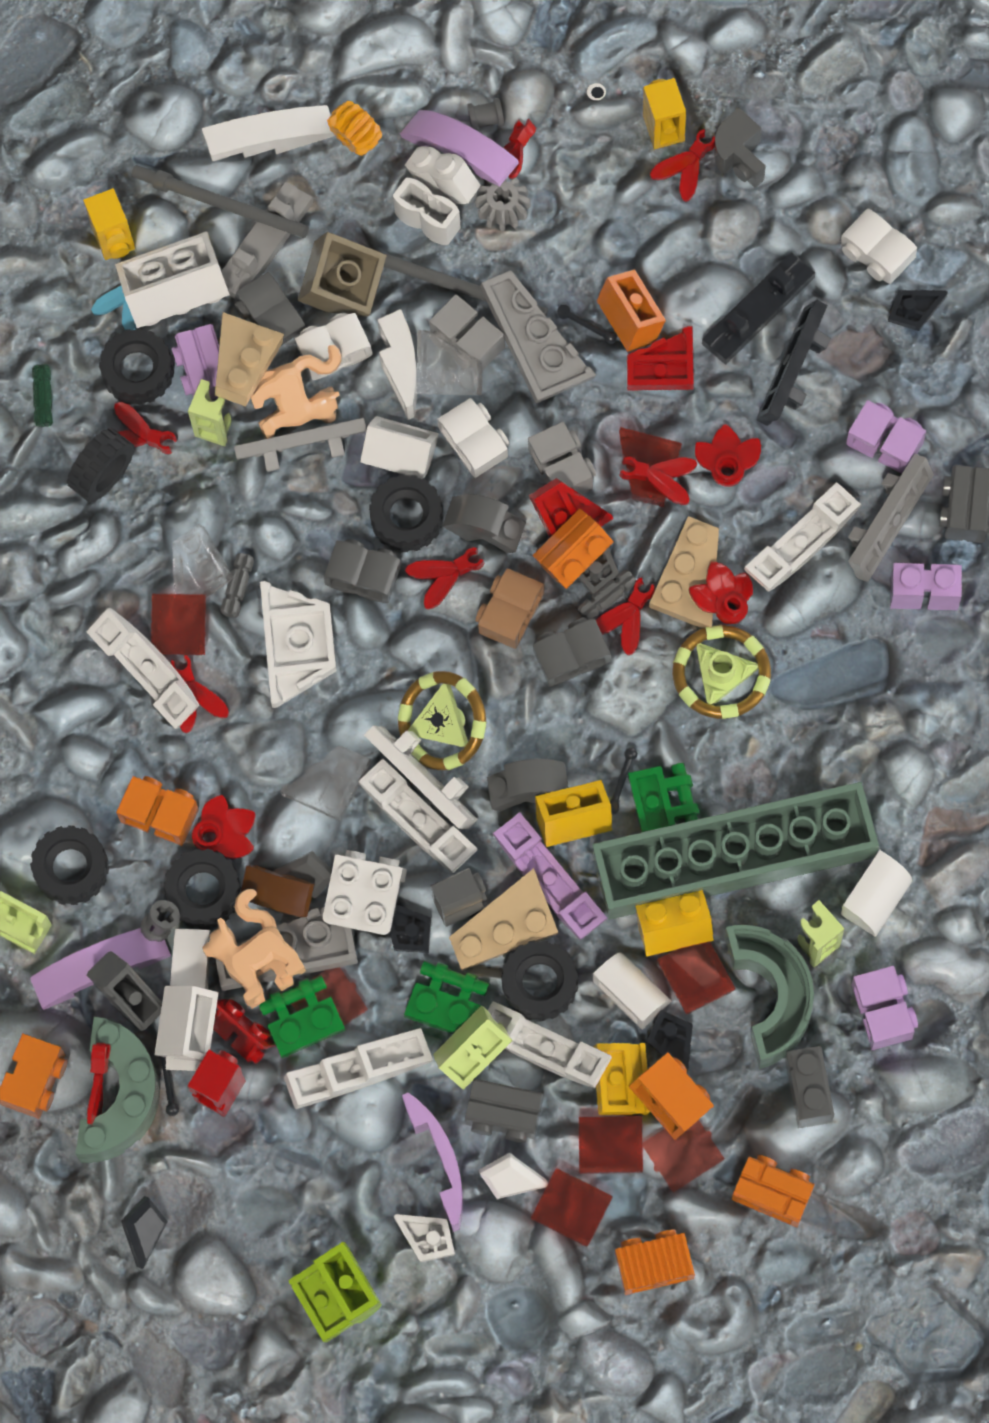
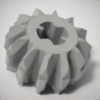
[475,178,531,232]

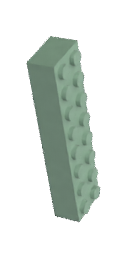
[592,782,879,920]

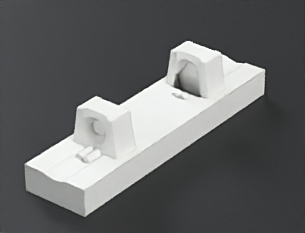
[364,725,478,829]

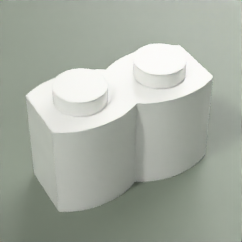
[405,146,481,204]
[393,178,461,245]
[841,208,917,284]
[295,313,373,380]
[438,398,510,478]

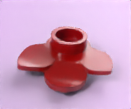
[695,424,761,487]
[688,561,753,624]
[192,795,256,859]

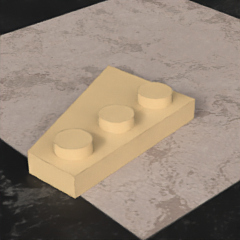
[215,312,284,407]
[649,516,719,629]
[449,868,559,971]

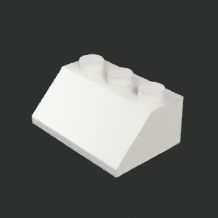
[115,231,230,328]

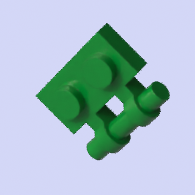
[628,763,700,833]
[404,961,490,1034]
[259,975,346,1058]

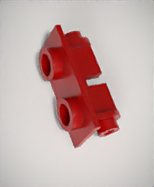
[213,999,276,1064]

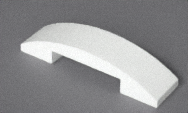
[744,482,861,592]
[86,608,199,729]
[358,759,477,873]
[488,1001,612,1088]

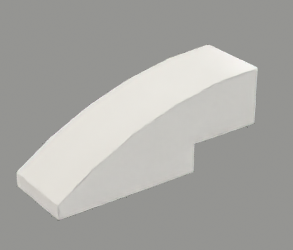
[377,309,418,420]

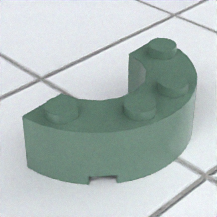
[725,925,814,1069]
[76,1017,160,1163]

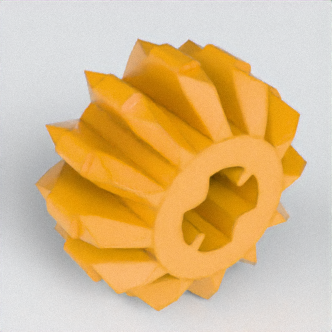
[327,100,382,156]

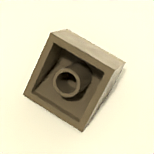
[297,232,387,316]

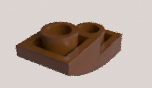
[241,865,314,917]

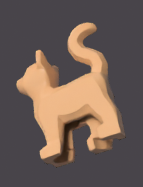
[251,345,341,439]
[202,889,306,1009]

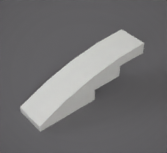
[202,105,335,162]
[166,929,210,1071]
[284,1028,433,1109]

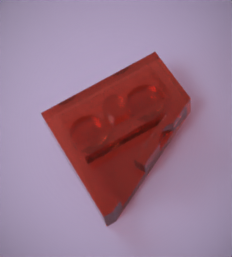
[619,427,682,507]

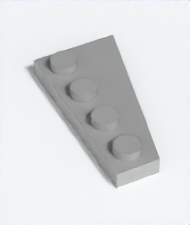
[480,271,596,403]
[216,907,358,991]

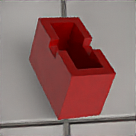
[187,1050,246,1117]

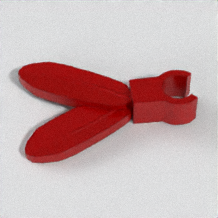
[480,119,536,179]
[650,129,715,202]
[114,402,177,454]
[619,457,697,505]
[405,547,485,610]
[596,577,656,656]
[171,655,229,734]
[87,1043,111,1125]

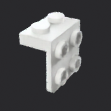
[323,850,407,935]

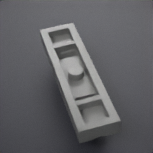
[222,182,314,298]
[234,418,367,472]
[848,454,934,582]

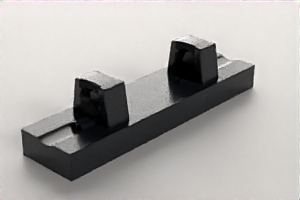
[702,252,815,365]
[756,299,831,426]

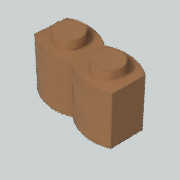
[475,568,544,649]

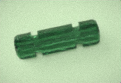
[32,364,53,428]

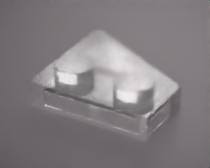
[172,523,234,615]

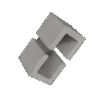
[429,294,505,375]
[528,422,596,495]

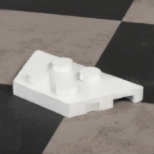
[260,581,337,708]

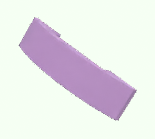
[400,110,519,187]
[493,812,607,940]
[30,925,171,1010]
[402,1093,463,1232]

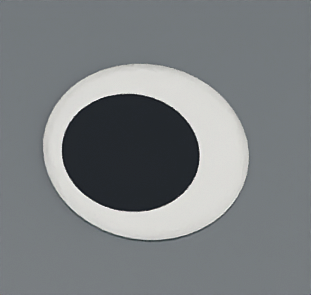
[587,83,606,101]

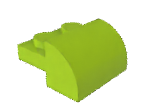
[288,1242,382,1342]

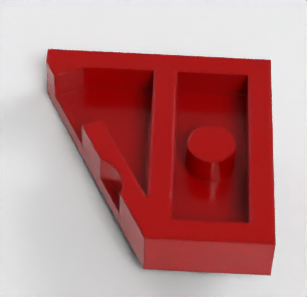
[627,326,694,391]
[528,478,613,537]

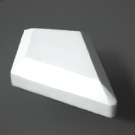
[479,1153,548,1199]
[394,1214,455,1263]

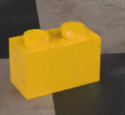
[643,78,686,150]
[83,188,135,260]
[535,780,612,847]
[635,890,714,957]

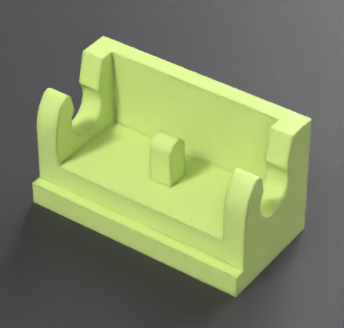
[188,379,231,446]
[0,891,52,955]
[797,900,844,967]
[433,1006,513,1090]

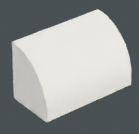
[360,416,439,479]
[841,850,913,937]
[593,952,672,1030]
[154,986,218,1061]

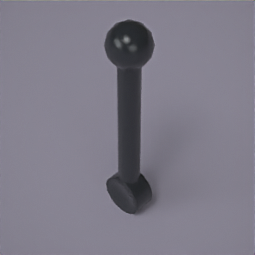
[557,305,617,345]
[610,748,638,815]
[157,1056,179,1116]

